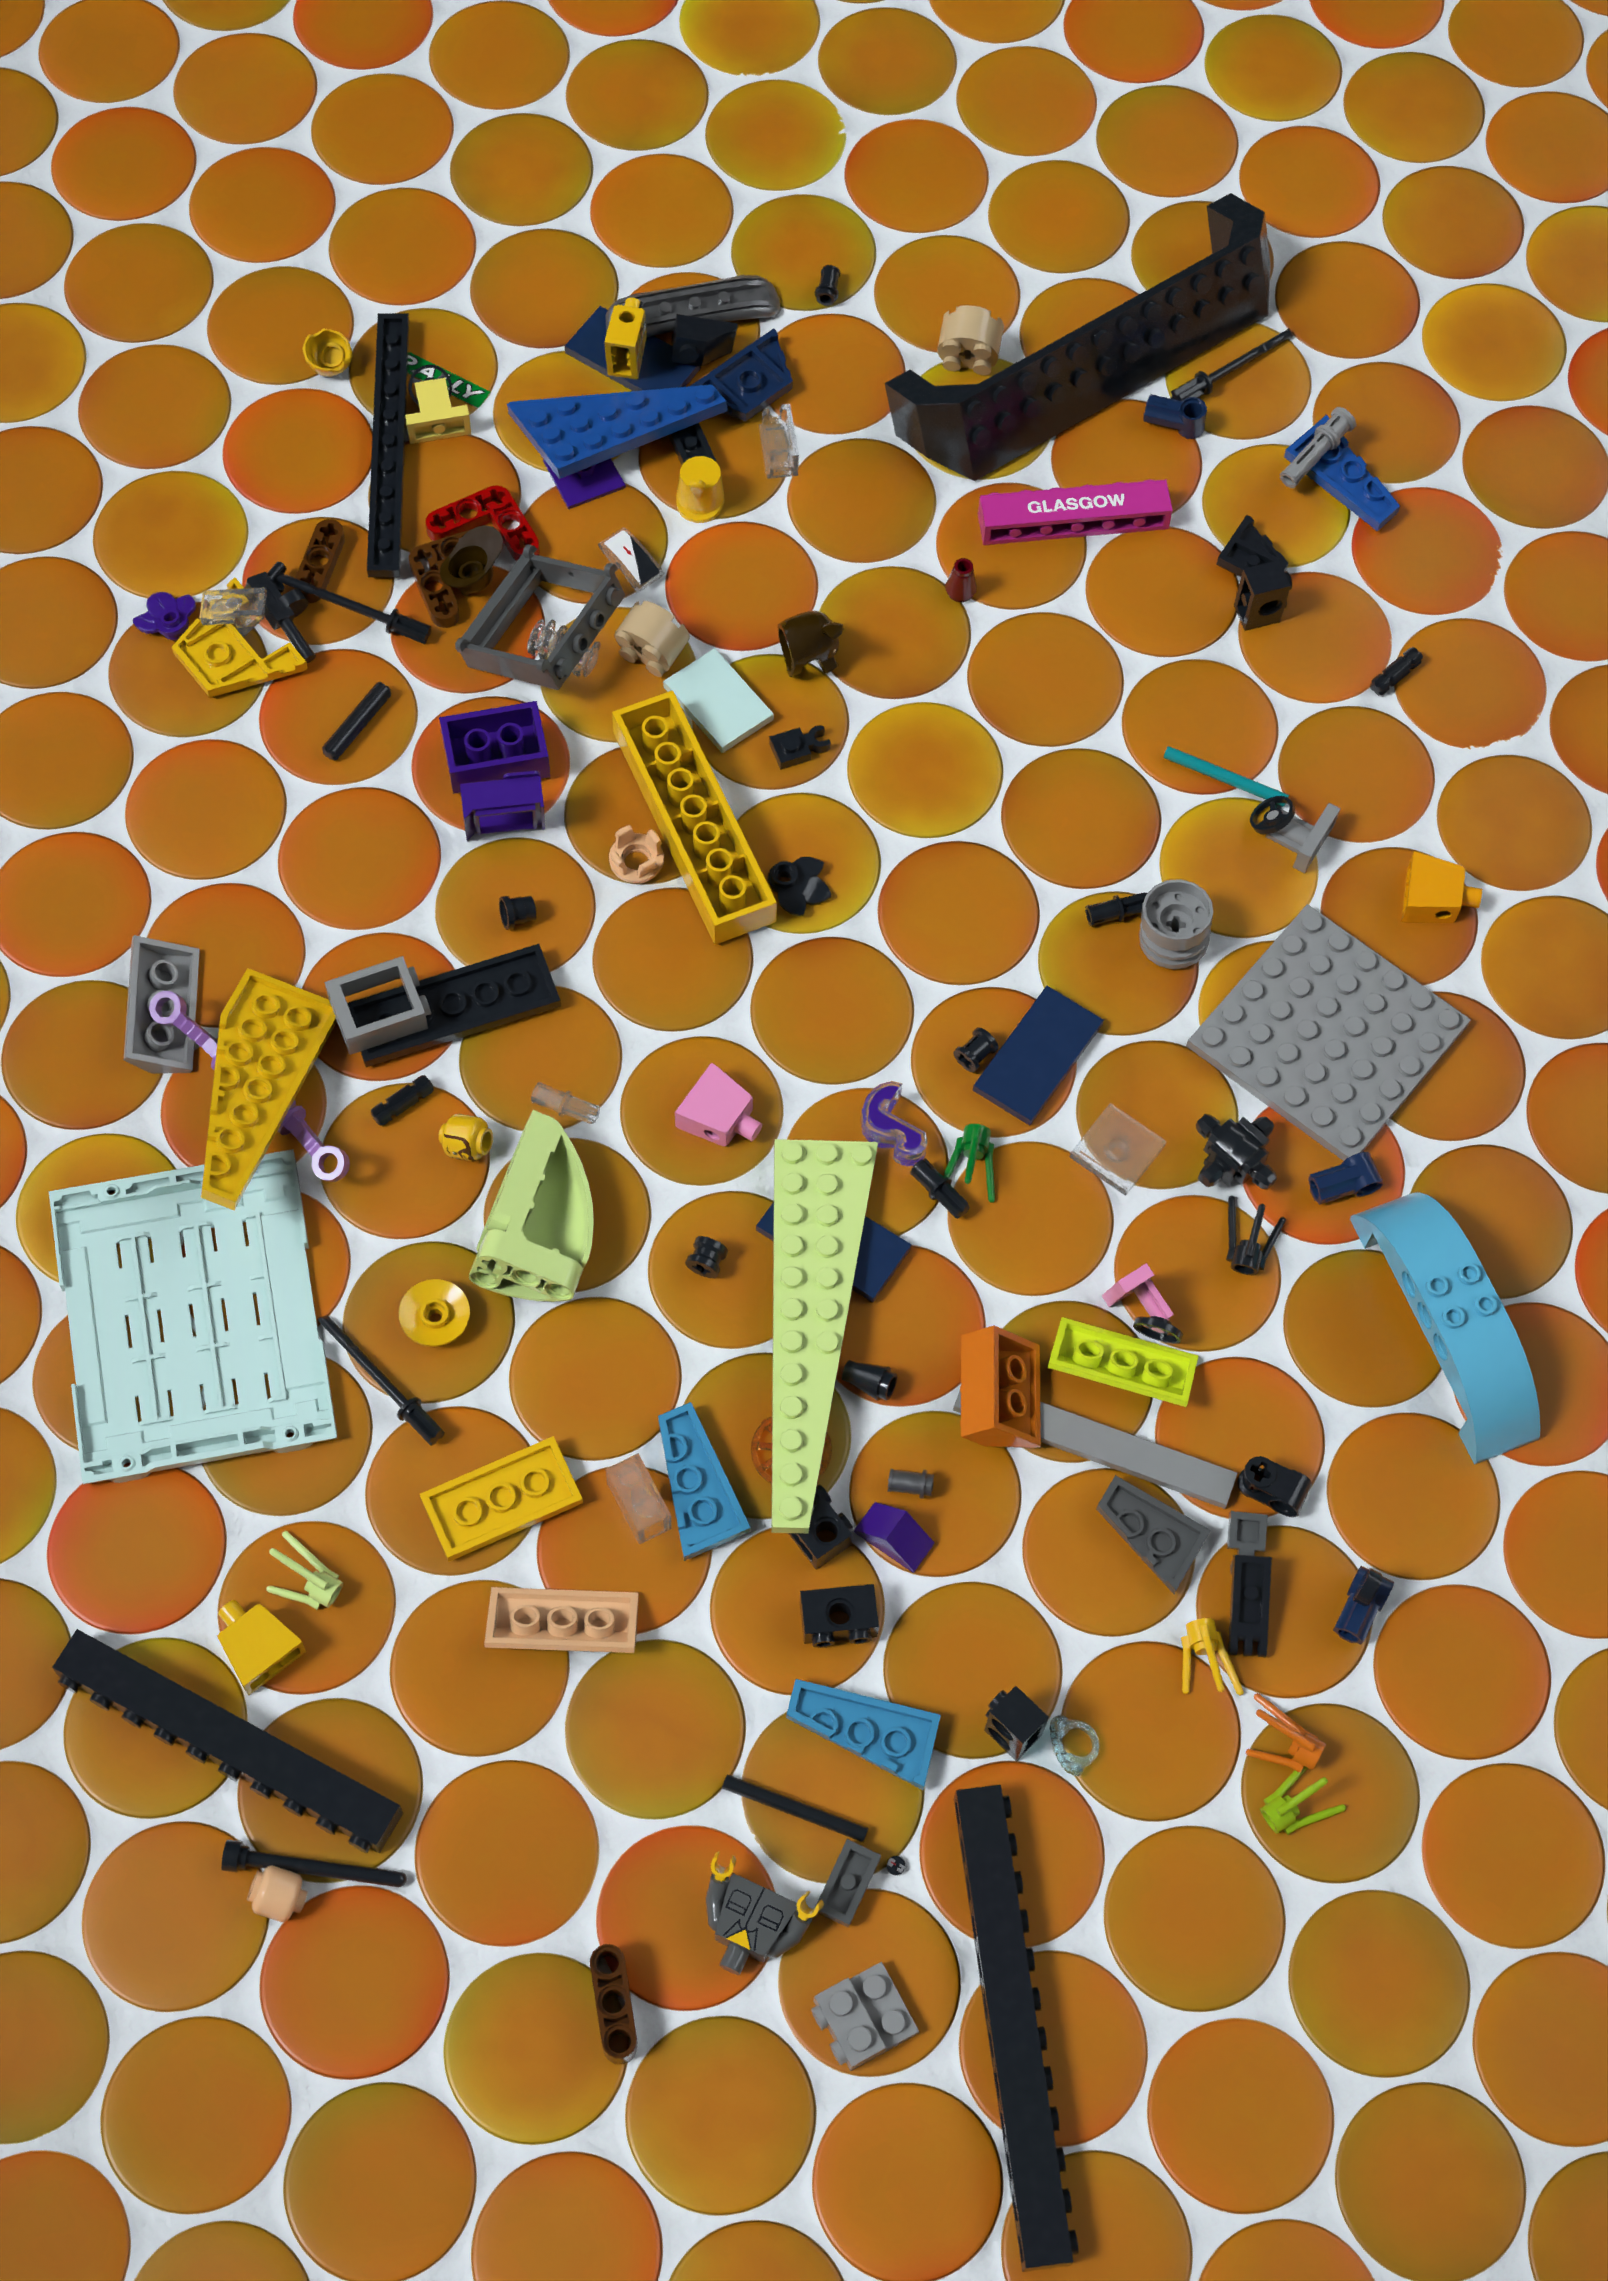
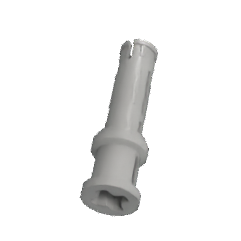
[1280,407,1357,488]

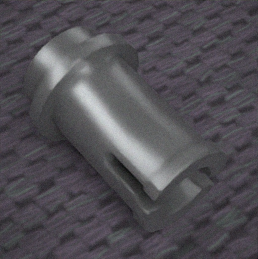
[888,1468,934,1499]

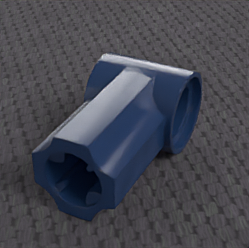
[1143,394,1207,439]
[1308,1152,1384,1205]
[1333,1566,1395,1645]

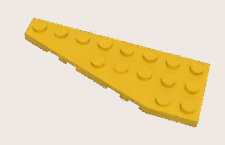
[201,968,337,1210]

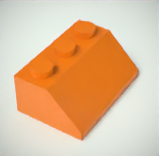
[960,1325,1041,1448]

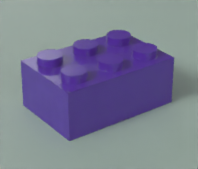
[439,701,550,794]

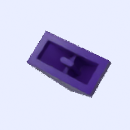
[854,1502,934,1573]

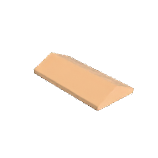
[485,1587,638,1653]

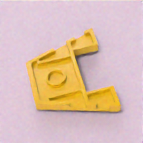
[172,577,308,698]

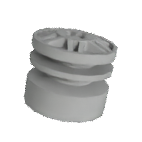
[1139,879,1213,969]

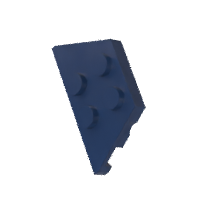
[691,328,793,421]

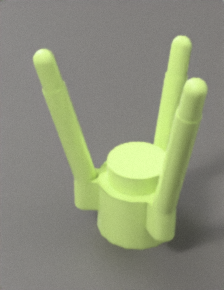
[266,1531,343,1610]

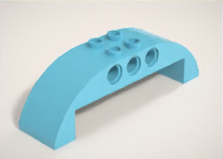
[1350,1192,1541,1465]

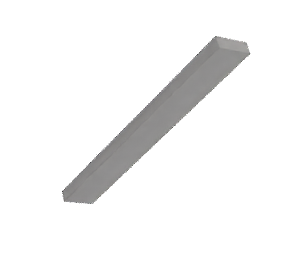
[953,1391,1237,1509]

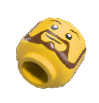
[439,1114,493,1162]

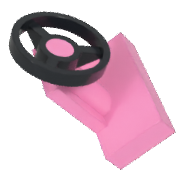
[1102,1263,1183,1344]

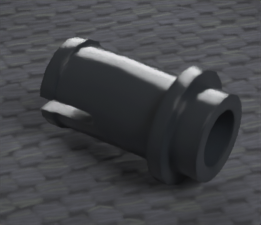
[814,265,840,306]

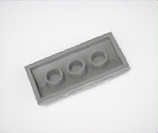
[123,935,200,1073]

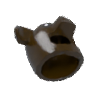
[778,611,844,678]

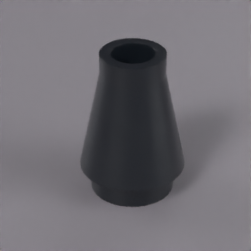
[842,1360,898,1401]

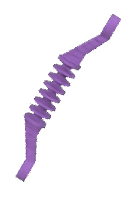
[149,991,350,1182]

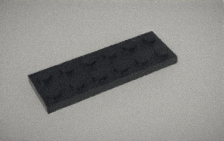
[347,944,561,1067]

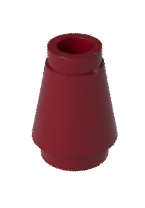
[945,558,977,602]

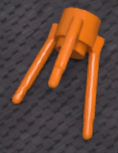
[1246,1693,1326,1773]

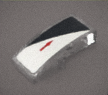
[598,527,665,593]

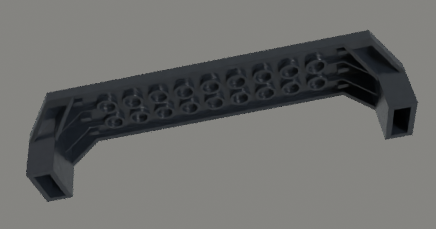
[885,193,1270,481]

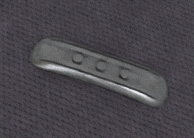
[605,275,781,337]

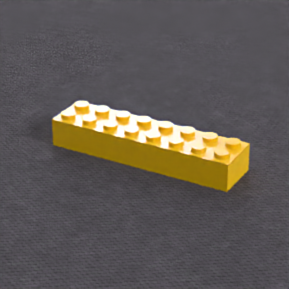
[612,690,777,945]

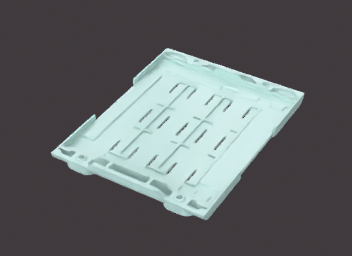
[49,1149,337,1485]

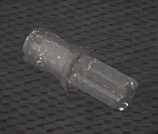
[531,1082,600,1124]

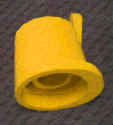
[676,456,725,523]

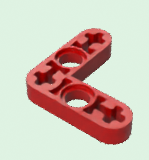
[425,485,540,562]

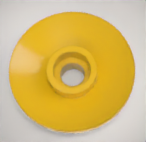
[399,1279,470,1347]

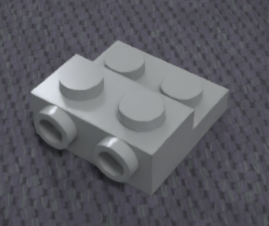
[811,1962,919,2071]

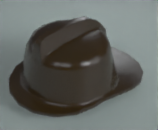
[440,525,503,597]

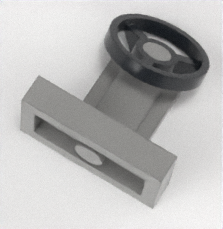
[1250,796,1341,874]

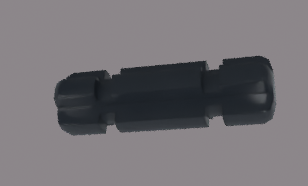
[1370,647,1423,696]
[371,1075,434,1126]

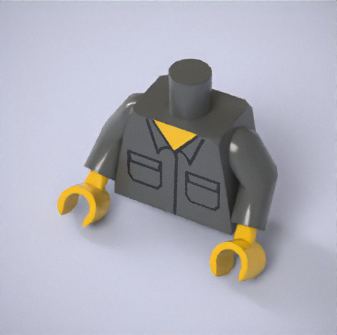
[705,1852,824,1975]

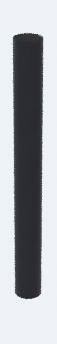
[722,1774,868,1842]

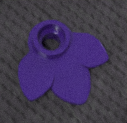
[133,592,196,640]

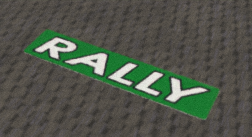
[408,351,490,408]

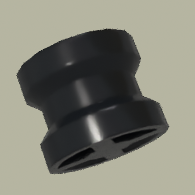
[685,1236,728,1278]

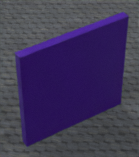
[543,458,626,509]

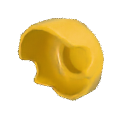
[302,328,353,377]

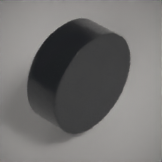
[1353,1568,1383,1607]

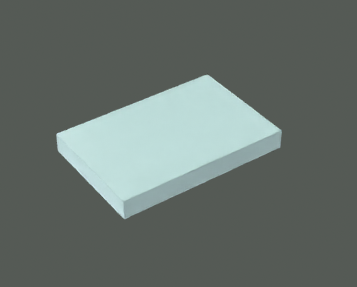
[663,648,774,753]

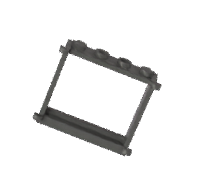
[455,545,625,690]

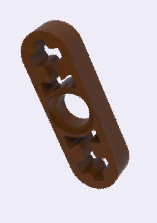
[295,519,345,603]

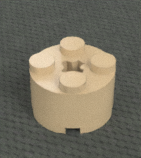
[937,305,1004,375]
[614,601,690,677]

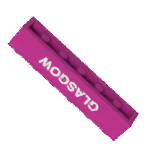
[978,479,1173,545]

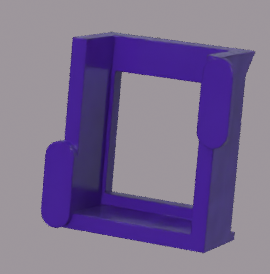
[460,770,545,841]

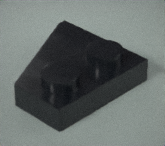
[1217,515,1289,577]

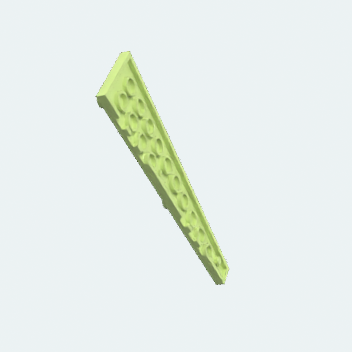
[771,1139,878,1534]

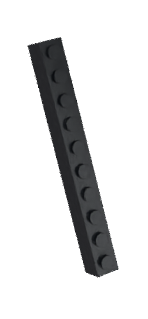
[52,1629,403,1853]

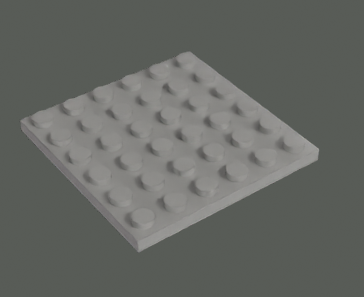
[1186,904,1471,1161]

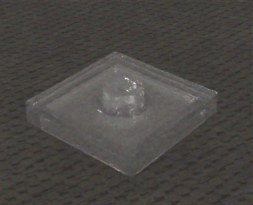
[1069,1103,1167,1196]

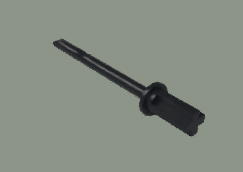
[1170,328,1293,401]
[277,574,432,644]
[318,1315,445,1446]

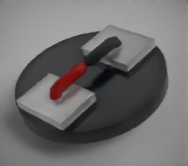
[886,1856,906,1875]

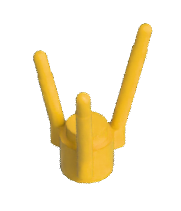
[1181,1618,1244,1696]

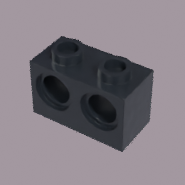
[788,1484,853,1570]
[984,1686,1049,1762]

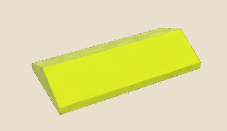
[1047,1317,1198,1407]

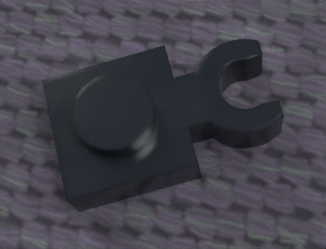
[769,725,831,770]

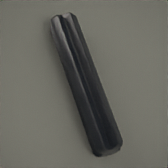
[322,682,391,761]

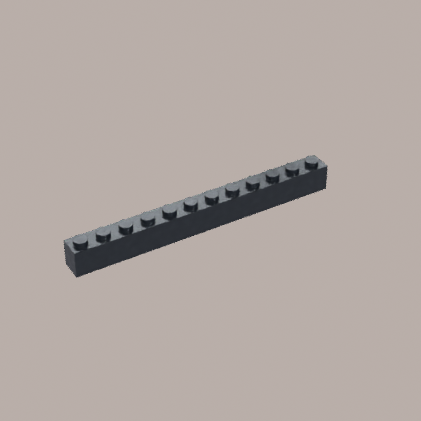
[953,1785,1078,2272]

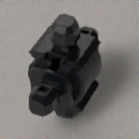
[1196,1114,1277,1190]

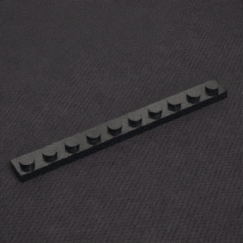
[367,313,410,578]

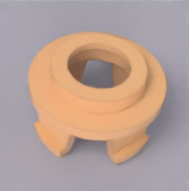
[609,825,664,883]

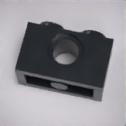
[1234,560,1292,631]
[799,1584,879,1648]

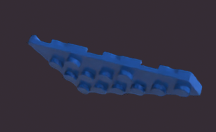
[507,385,727,479]

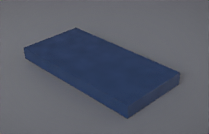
[565,306,701,391]
[973,986,1104,1126]
[756,1202,912,1303]

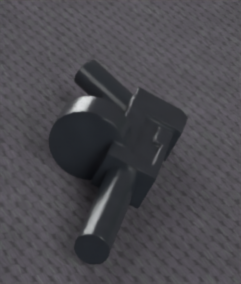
[244,562,316,663]

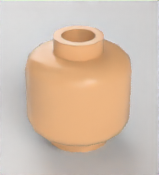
[247,1865,308,1922]

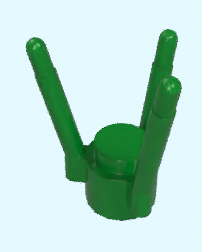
[943,1124,995,1203]

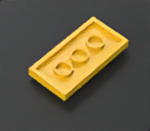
[419,1436,583,1562]

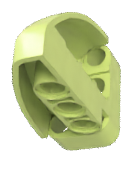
[469,1110,594,1302]

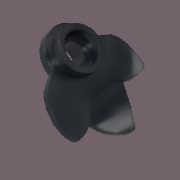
[768,857,831,916]

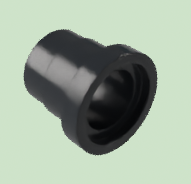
[499,896,536,930]

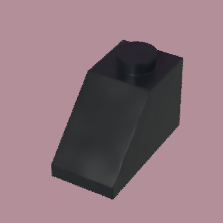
[671,314,737,367]

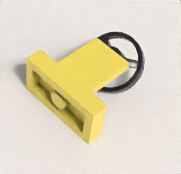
[405,365,471,444]

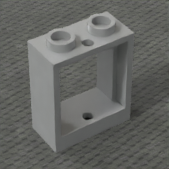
[324,956,431,1055]

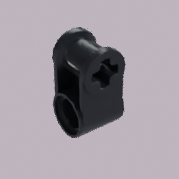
[1237,1456,1312,1517]

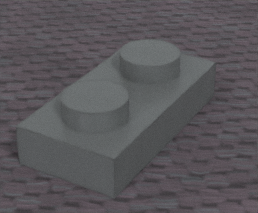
[814,1839,881,1928]

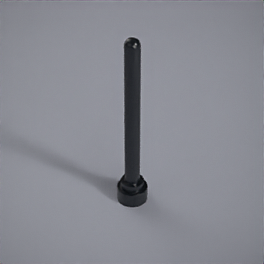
[221,1839,407,1887]

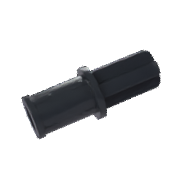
[1085,892,1147,927]
[910,1158,970,1219]

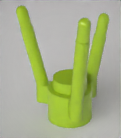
[1260,1766,1346,1835]

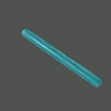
[1163,746,1289,807]

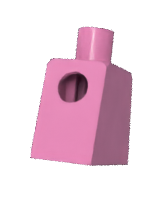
[675,1063,762,1146]

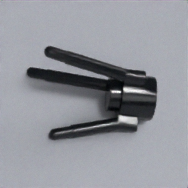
[1226,1196,1286,1275]

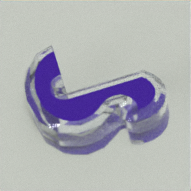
[860,1081,927,1167]

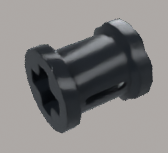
[953,1027,999,1073]

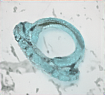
[1049,1715,1100,1776]

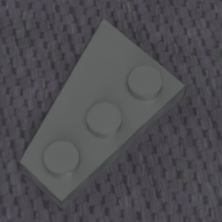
[1096,1475,1211,1594]

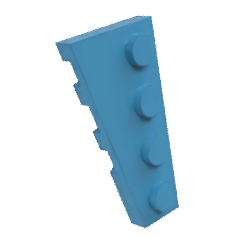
[658,1402,751,1561]
[786,1679,941,1790]

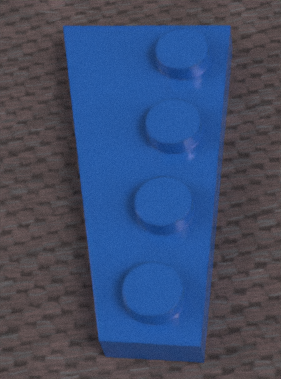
[1284,414,1400,531]

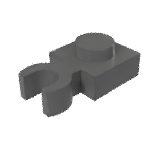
[1227,1511,1268,1574]

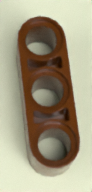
[590,1944,638,2064]

